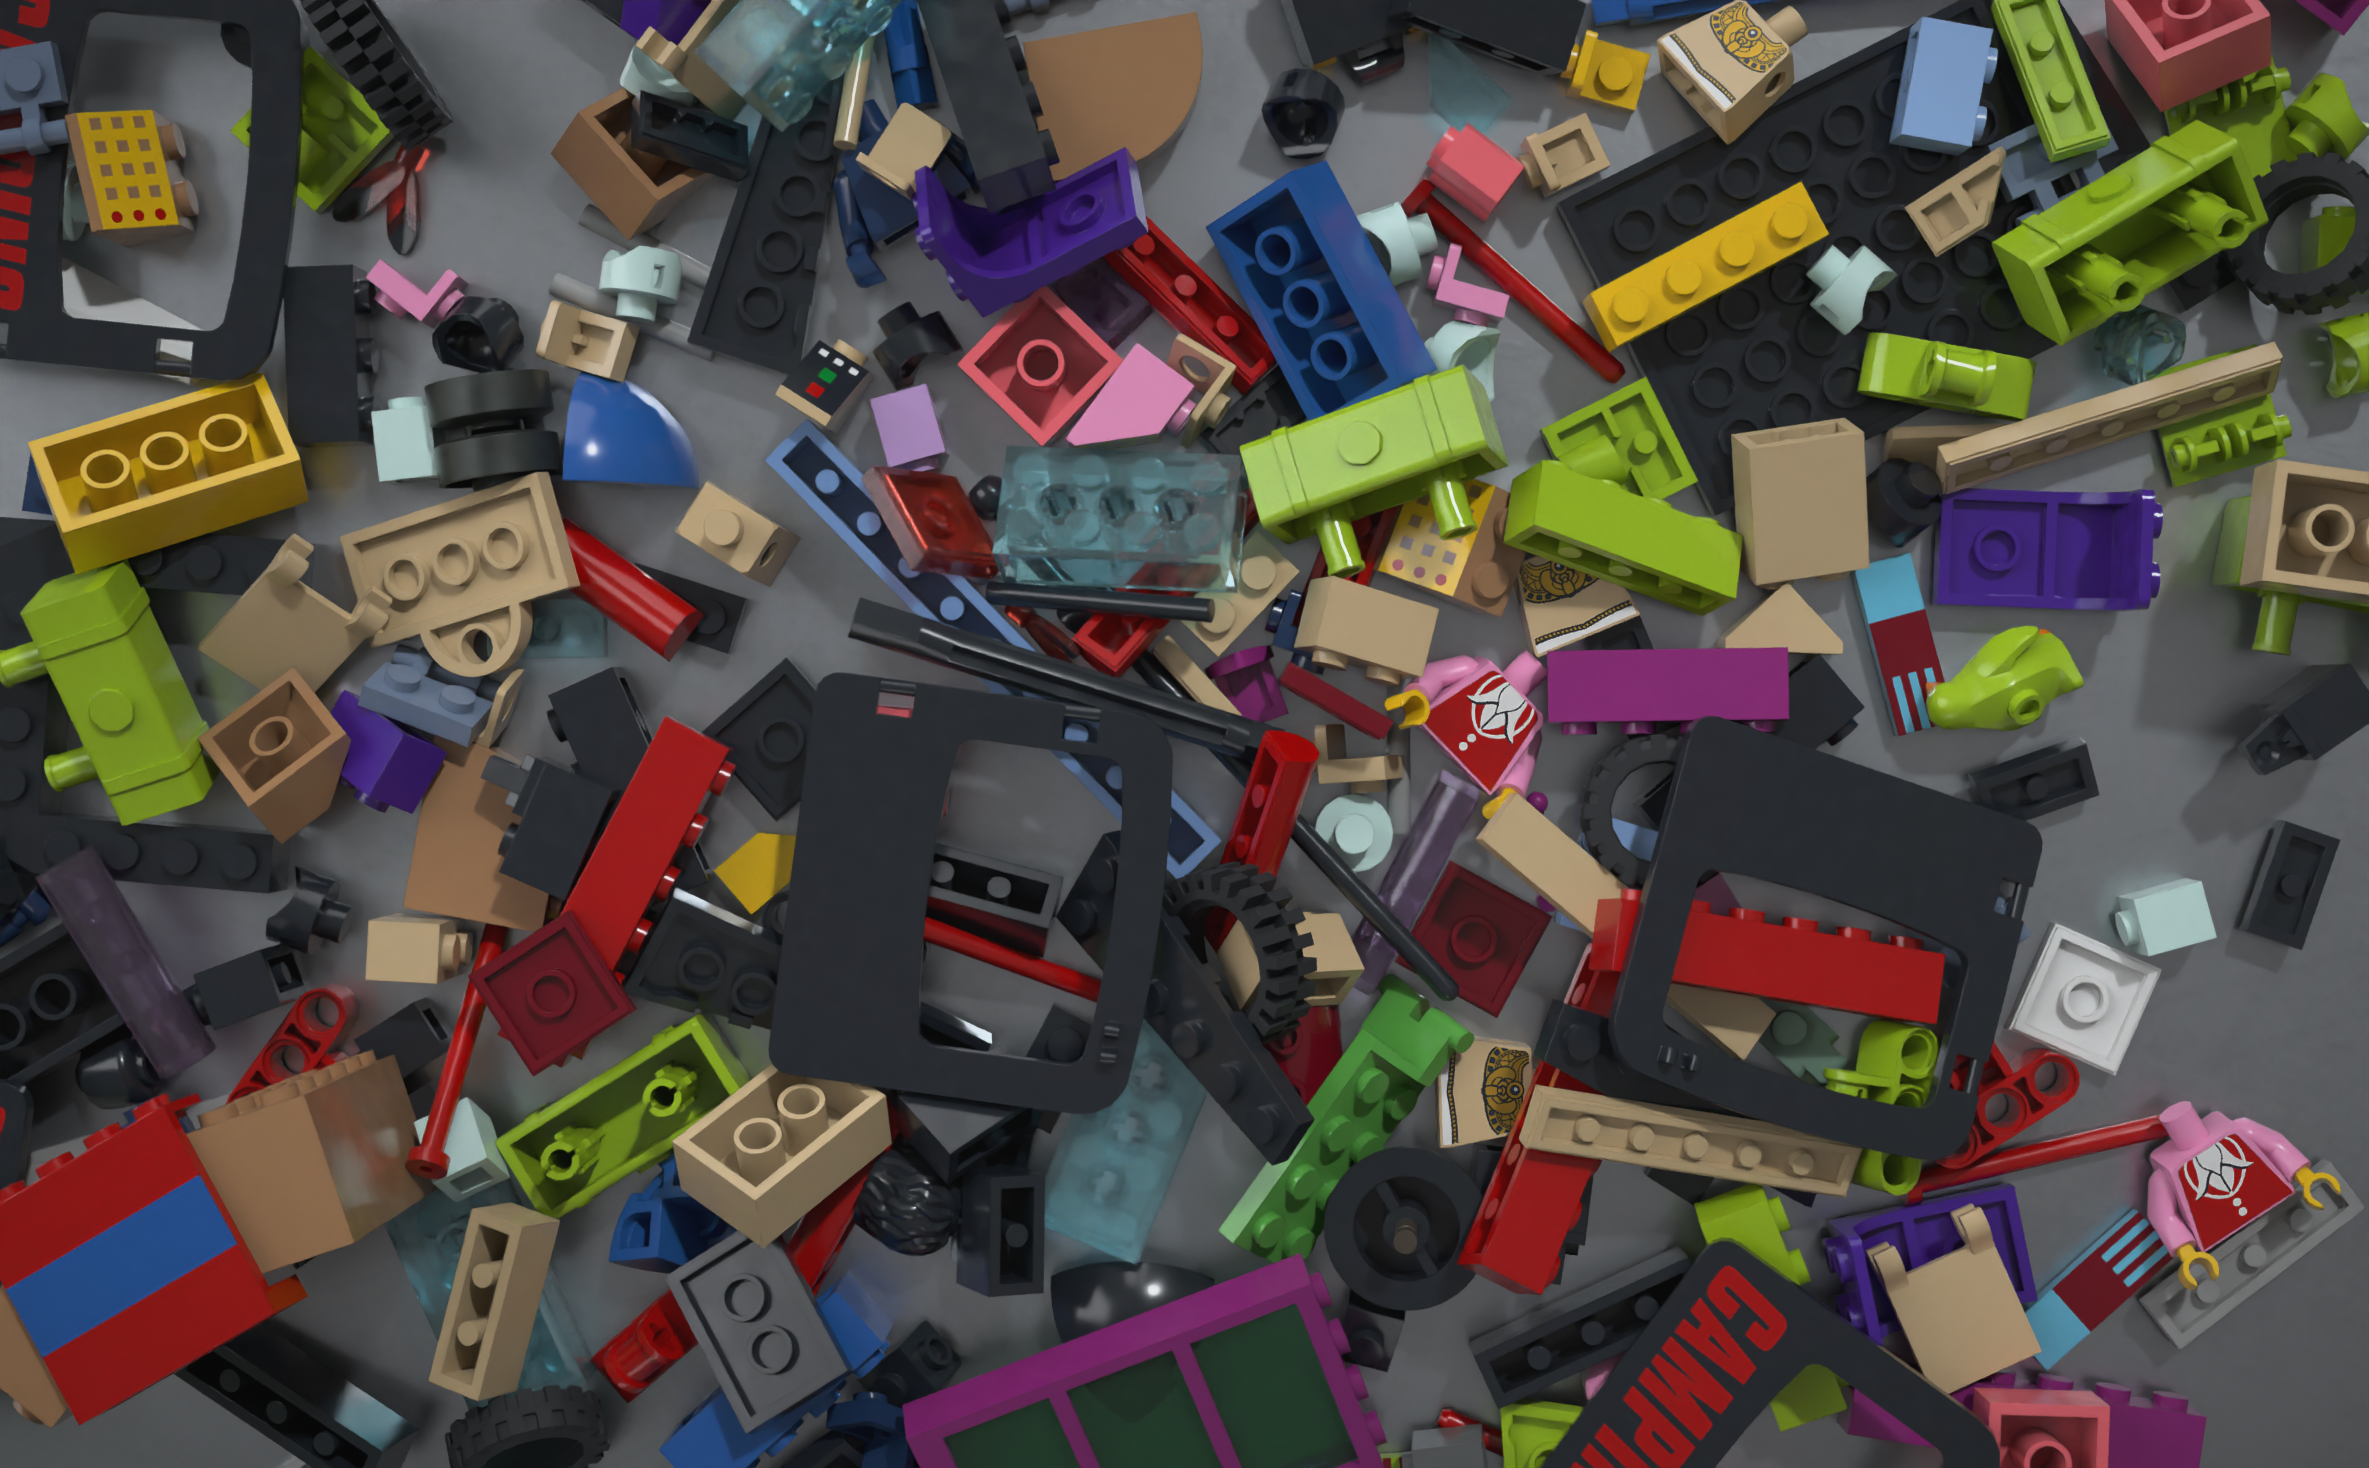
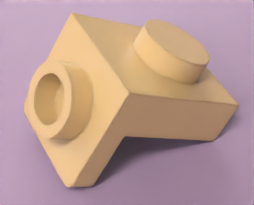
[1517,112,1610,198]
[536,300,640,382]
[1310,724,1404,794]

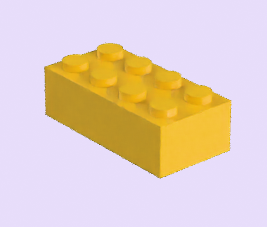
[28,372,309,575]

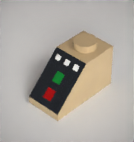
[775,339,874,435]

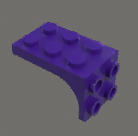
[912,147,1148,318]
[1932,488,2163,612]
[1822,1183,2038,1347]

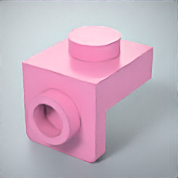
[1425,243,1510,327]
[366,259,468,329]

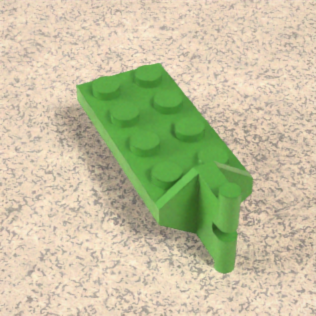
[1218,974,1474,1263]

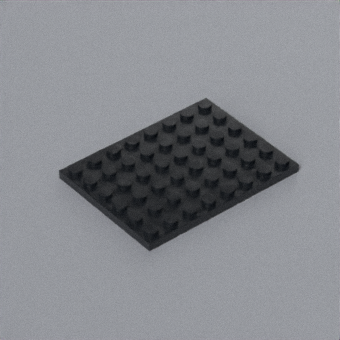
[1557,0,2123,517]

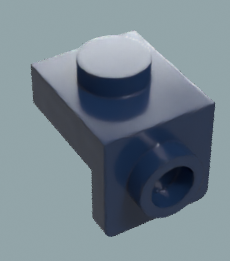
[1264,589,1325,675]
[826,1392,914,1468]

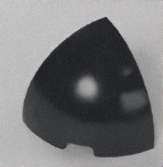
[1050,1261,1215,1421]

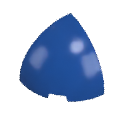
[563,371,699,489]
[609,1151,738,1274]

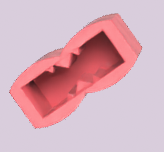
[1426,123,1525,223]

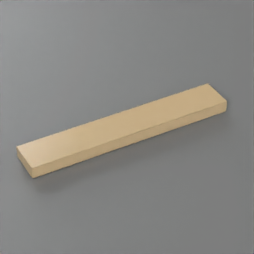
[1935,341,2283,495]
[1475,793,1776,1060]
[1519,1085,1862,1198]

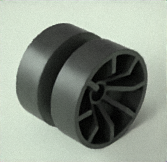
[424,369,563,492]

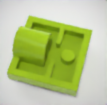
[229,46,394,214]
[1539,377,1698,500]

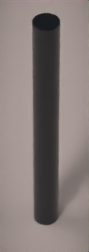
[985,581,1215,623]

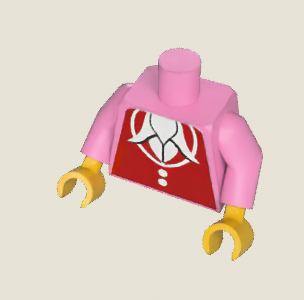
[1384,650,1548,819]
[2147,1101,2341,1290]

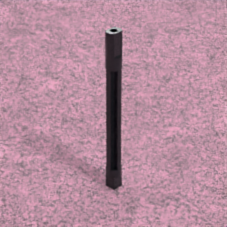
[848,597,1285,762]

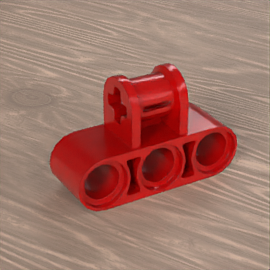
[226,984,360,1104]
[1933,1042,2080,1169]
[589,1288,698,1404]

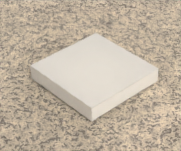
[2004,922,2162,1076]

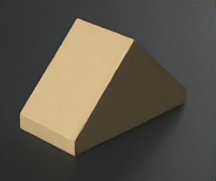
[1716,582,1843,655]

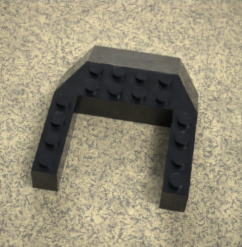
[0,517,315,894]

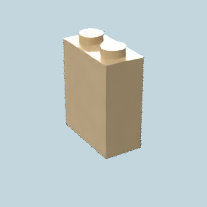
[1731,418,1870,589]

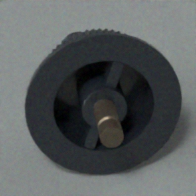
[1324,1146,1483,1311]

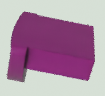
[1204,645,1289,723]

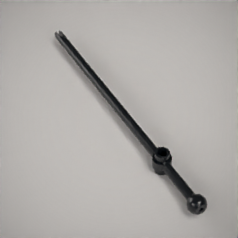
[968,475,1459,1001]

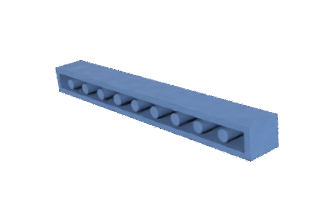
[765,419,1222,879]

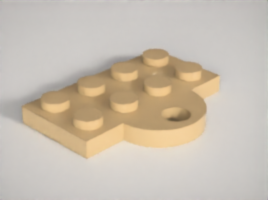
[340,472,580,677]

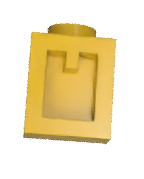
[1560,30,1651,114]

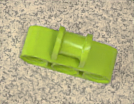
[1857,332,2037,422]
[1822,1019,1939,1196]

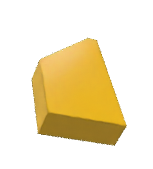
[714,832,796,915]

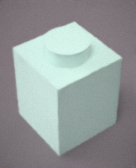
[371,397,446,485]
[2115,878,2217,957]
[414,1097,510,1203]

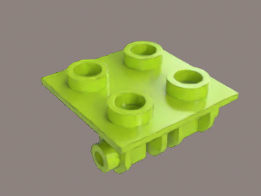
[2164,55,2297,178]
[2143,344,2292,488]

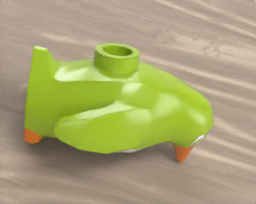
[1925,625,2084,731]

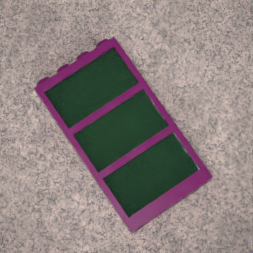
[902,1253,1387,1468]

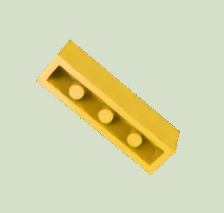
[1582,182,1829,353]

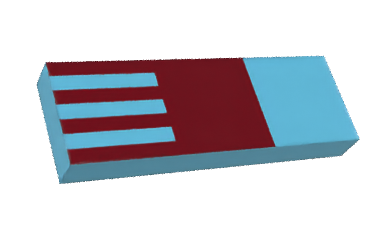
[1851,552,1945,736]
[2023,1209,2174,1371]

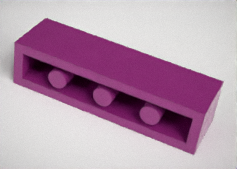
[1547,647,1789,736]

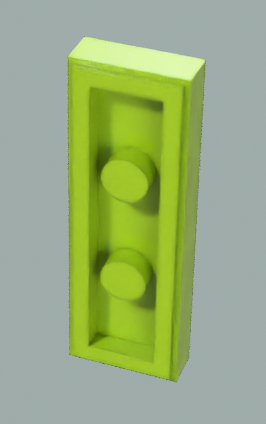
[1991,0,2111,163]

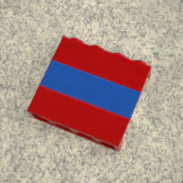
[0,1093,308,1426]

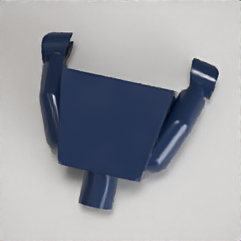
[833,99,1005,288]

